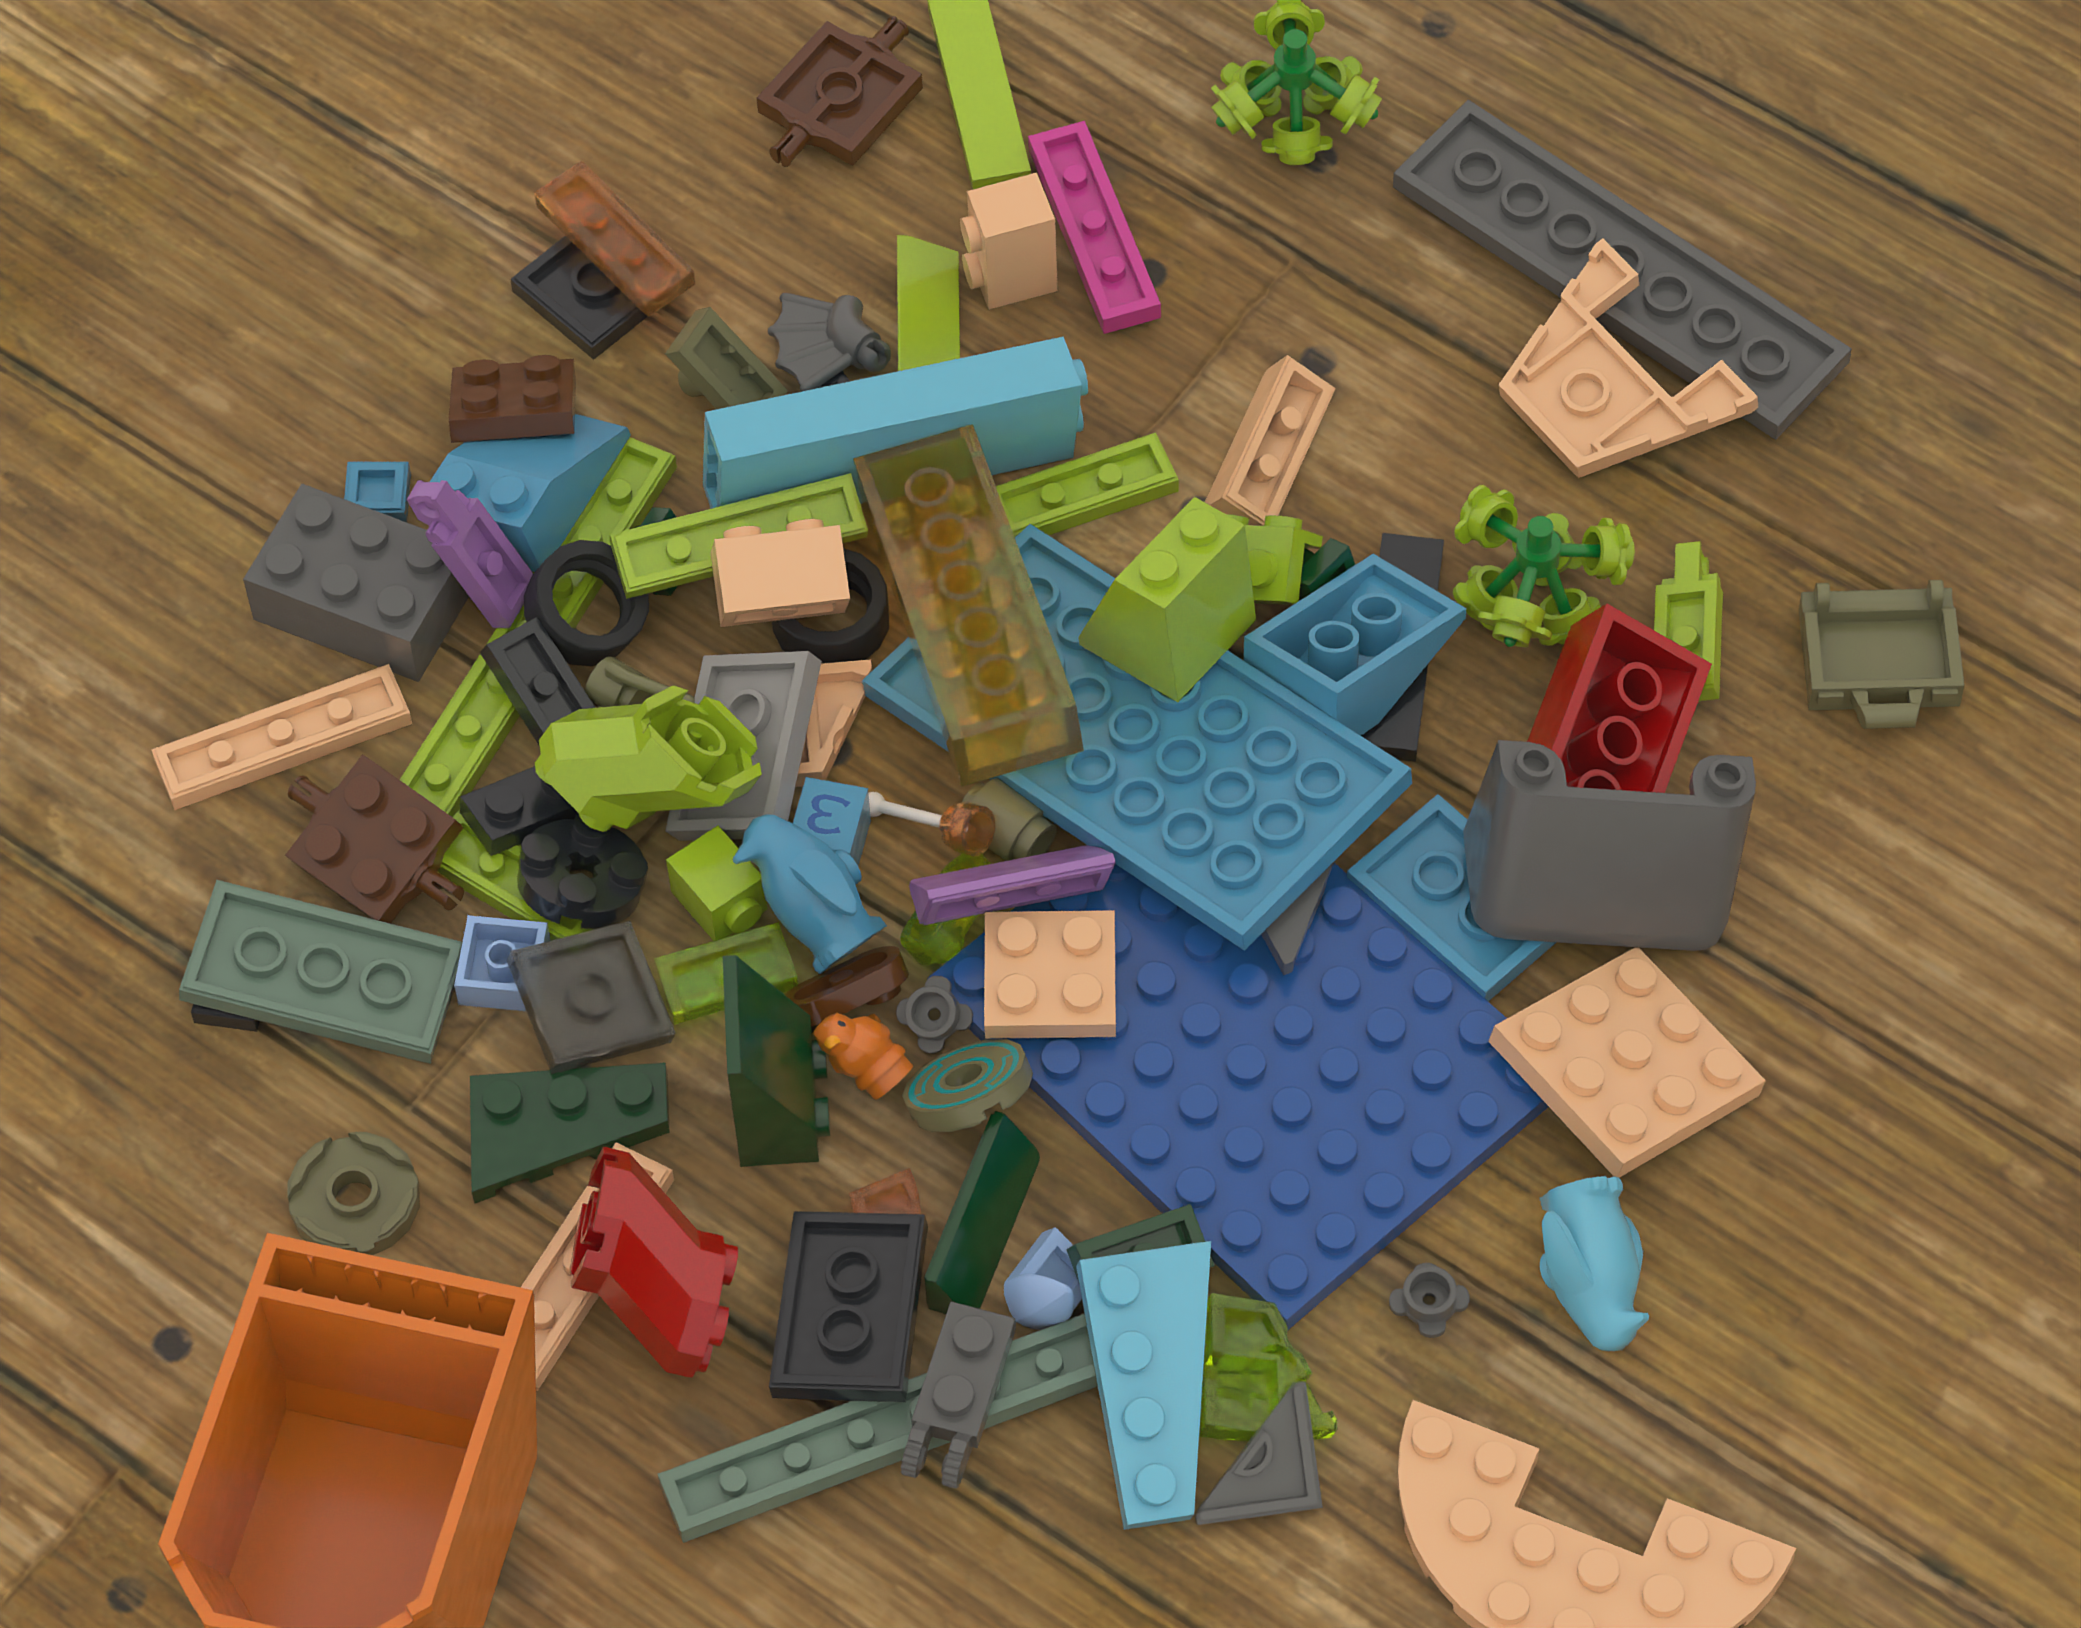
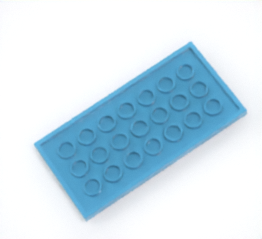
[862,524,1412,951]

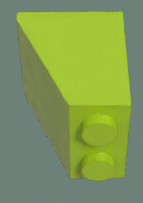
[1078,497,1256,702]

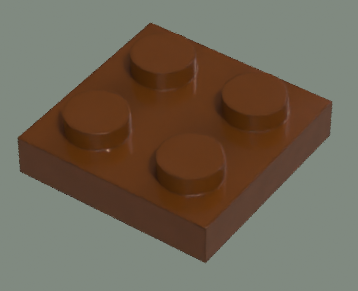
[449,355,576,443]

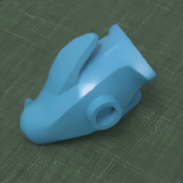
[732,814,887,974]

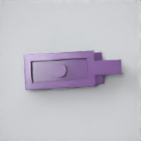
[407,480,533,628]

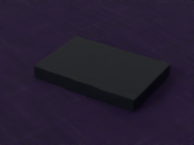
[769,1211,928,1402]

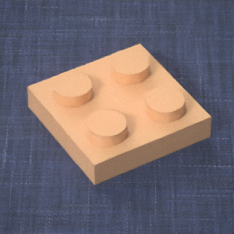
[984,910,1116,1039]

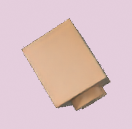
[960,173,1057,310]
[711,519,850,627]

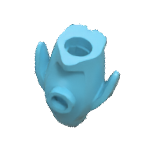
[1539,1176,1649,1351]

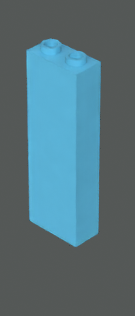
[703,337,1088,509]

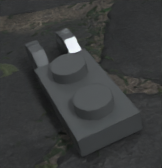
[901,1302,1016,1489]

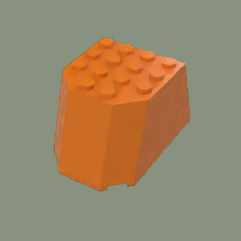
[158,1233,537,1628]

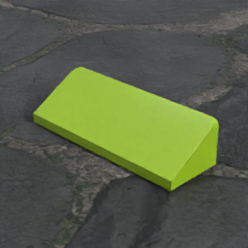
[897,235,960,371]

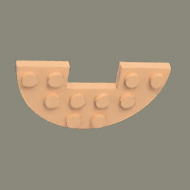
[1397,1400,1796,1628]

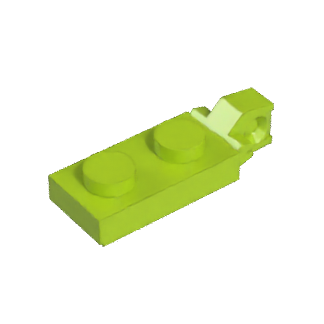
[1654,541,1723,701]

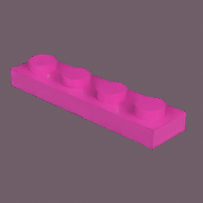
[1028,121,1161,334]

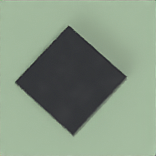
[510,209,682,360]

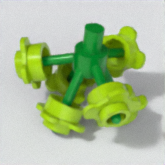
[1211,0,1382,165]
[1453,485,1635,647]

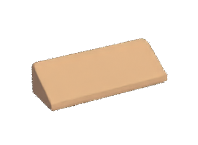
[1205,355,1336,526]

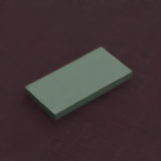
[179,880,462,1064]

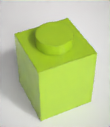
[666,825,768,944]

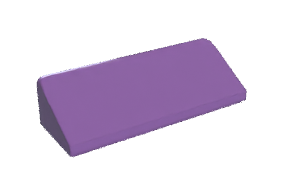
[909,845,1115,925]

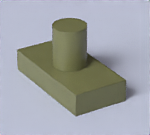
[665,307,788,409]

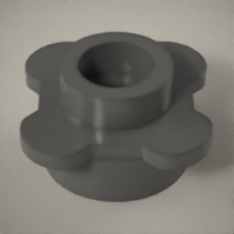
[896,976,973,1054]
[1389,1263,1470,1338]

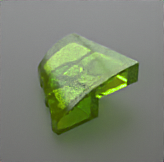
[1199,1293,1338,1441]

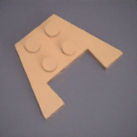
[1499,238,1758,478]

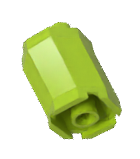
[535,685,762,832]

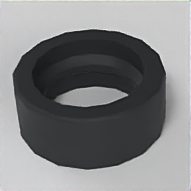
[524,540,649,666]
[772,548,889,664]

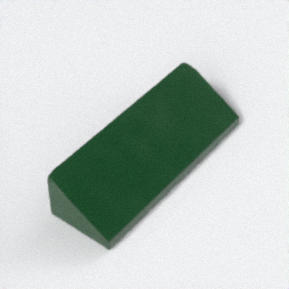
[924,1111,1040,1314]

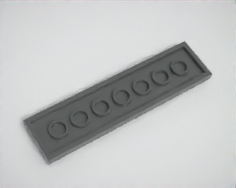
[1393,100,1852,440]

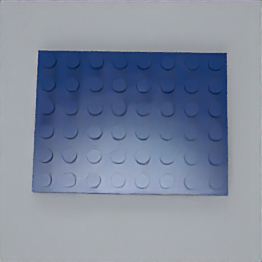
[927,863,1549,1332]

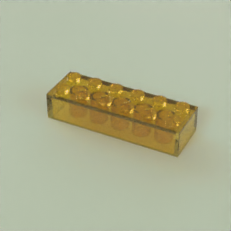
[853,424,1084,787]

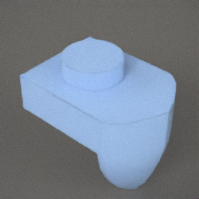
[1004,1227,1082,1330]

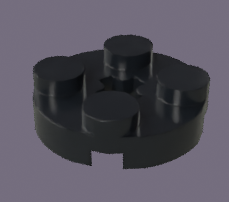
[517,813,648,929]

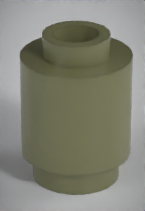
[959,778,1057,861]

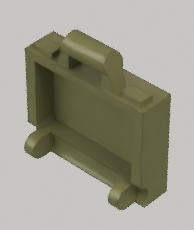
[1798,580,1965,729]

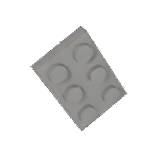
[666,651,822,841]

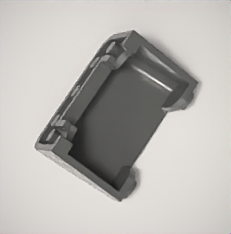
[1463,740,1756,951]

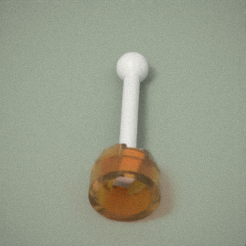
[868,792,995,856]

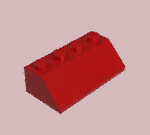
[1527,603,1712,793]

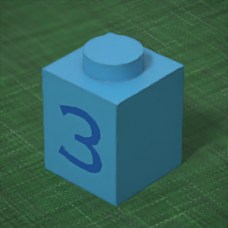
[793,777,871,866]

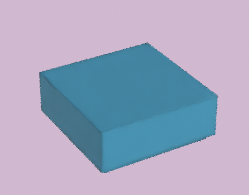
[344,462,411,522]

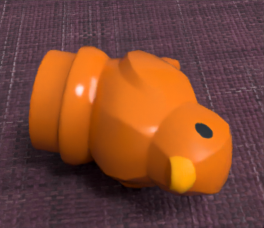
[813,1013,914,1100]

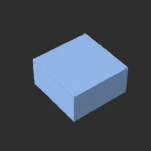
[454,915,551,1012]

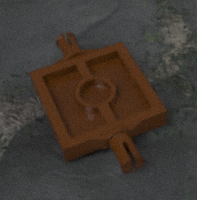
[757,16,923,167]
[285,754,464,924]

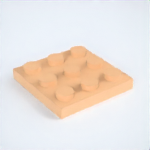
[1488,947,1766,1178]

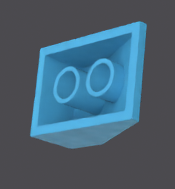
[430,414,631,572]
[1243,554,1466,736]

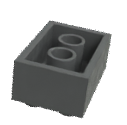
[243,484,469,682]

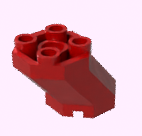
[570,1147,738,1378]

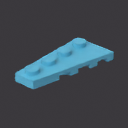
[1076,1241,1211,1530]

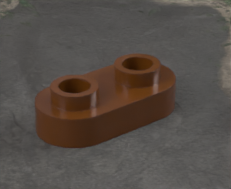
[785,946,909,1033]

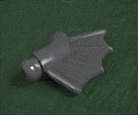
[767,293,891,392]

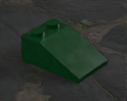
[723,955,830,1167]

